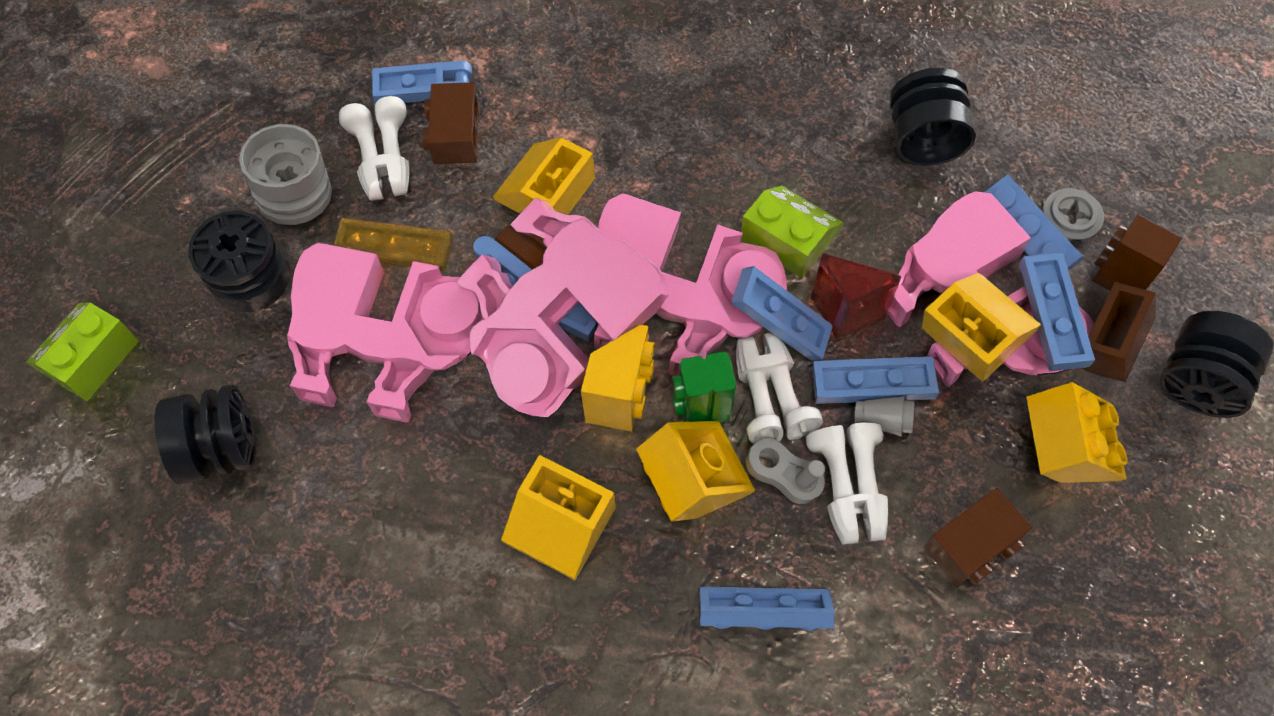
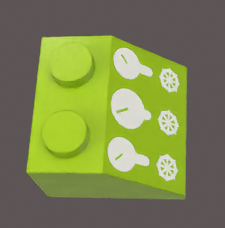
[741,186,844,278]
[26,302,139,402]

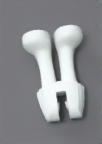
[339,96,410,201]
[736,332,823,444]
[806,422,888,545]

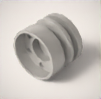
[239,124,332,225]

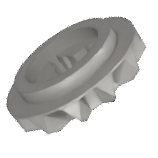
[1041,188,1104,243]

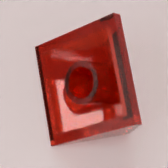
[811,253,901,341]

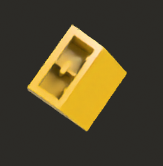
[493,137,595,215]
[922,273,1041,382]
[581,324,655,432]
[1026,382,1128,483]
[501,455,616,581]

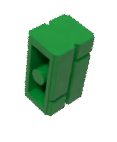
[671,351,736,422]

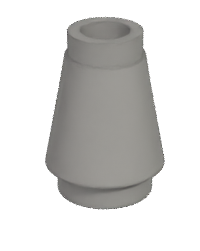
[855,396,915,437]

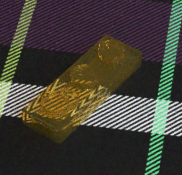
[333,218,454,272]

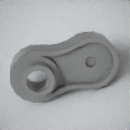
[745,438,825,504]

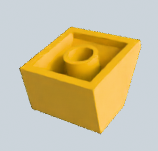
[636,421,755,522]

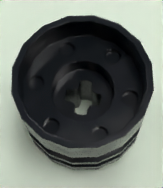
[889,68,976,166]
[188,210,290,313]
[1160,311,1274,418]
[154,385,256,484]

